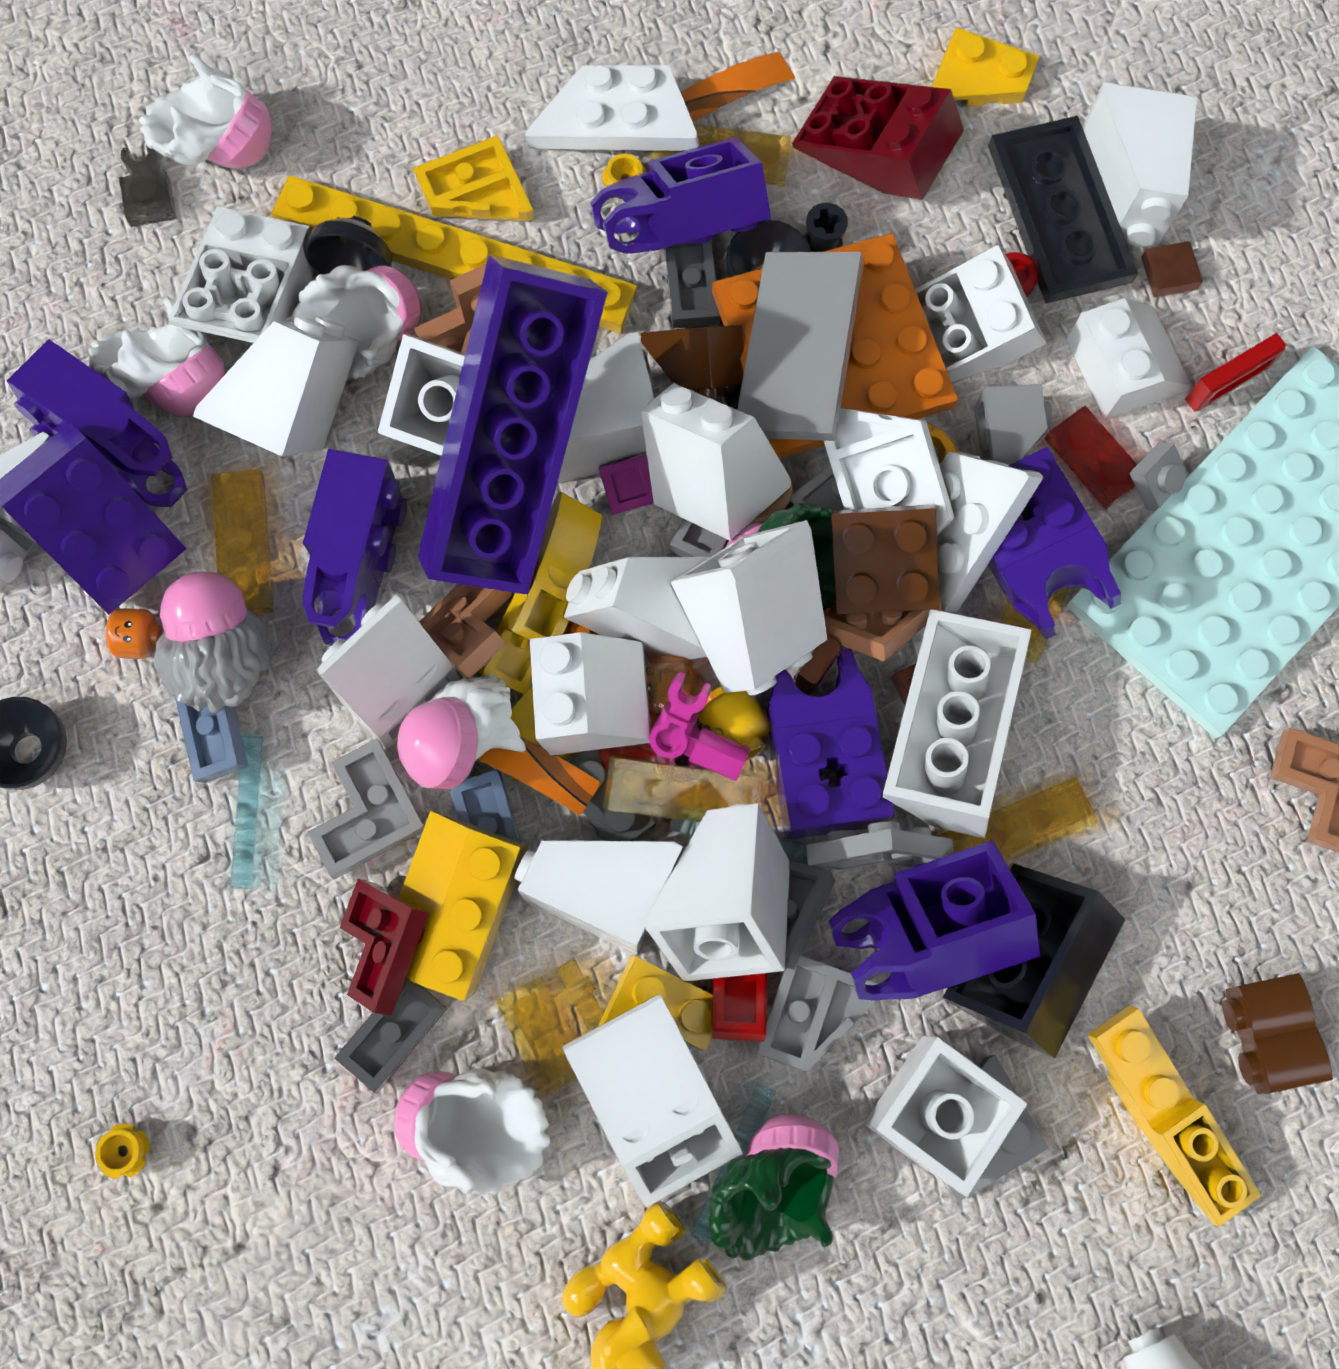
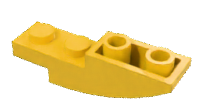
[477,492,603,694]
[1087,1005,1261,1227]

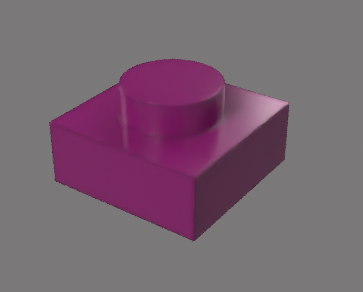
[598,453,654,515]

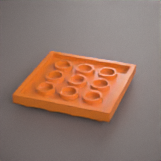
[712,233,958,459]

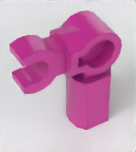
[649,672,750,781]

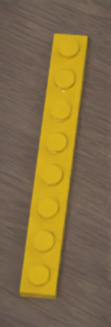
[271,175,637,334]

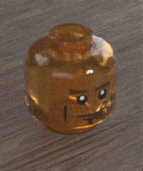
[645,655,705,728]

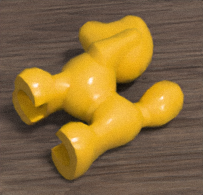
[562,1201,727,1369]

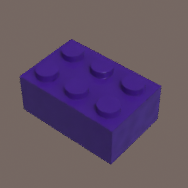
[0,423,187,615]

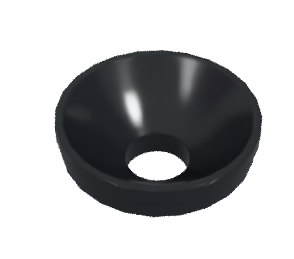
[304,216,393,274]
[726,219,811,277]
[0,697,67,790]

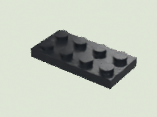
[988,115,1138,304]

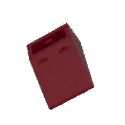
[792,76,964,200]

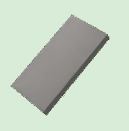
[737,252,864,441]

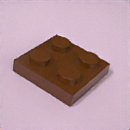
[831,504,939,614]

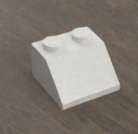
[1066,298,1192,420]
[530,632,651,755]
[863,1035,1028,1197]

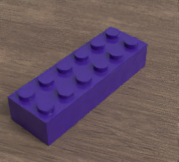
[418,254,608,595]

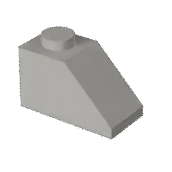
[974,384,1052,465]

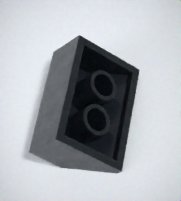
[942,864,1126,1058]

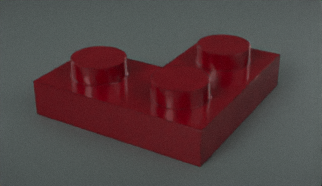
[340,879,429,1016]

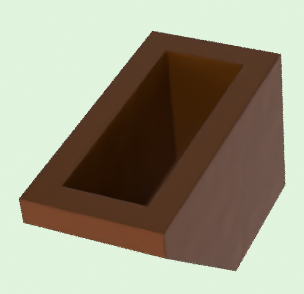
[640,325,744,398]

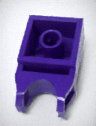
[590,137,771,254]
[6,339,188,507]
[988,447,1121,640]
[302,449,407,646]
[767,649,894,840]
[829,841,1040,1001]

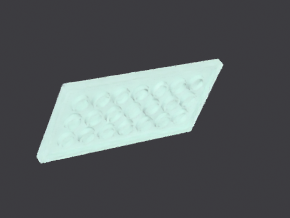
[1065,346,1339,739]

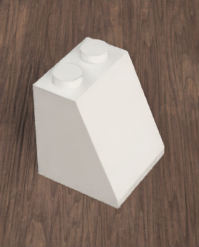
[1083,82,1197,247]
[193,316,360,456]
[557,332,654,483]
[377,333,465,455]
[641,383,791,541]
[670,520,827,695]
[564,557,710,664]
[645,803,790,981]
[515,840,683,955]

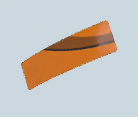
[681,52,795,123]
[477,736,600,815]

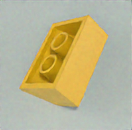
[399,810,529,1001]

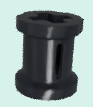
[804,202,848,252]

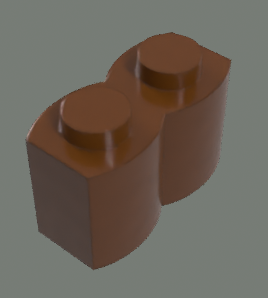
[1222,973,1333,1094]

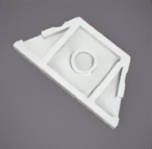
[525,65,700,151]
[824,408,955,535]
[937,451,1044,614]

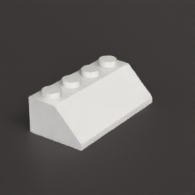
[883,609,1032,839]

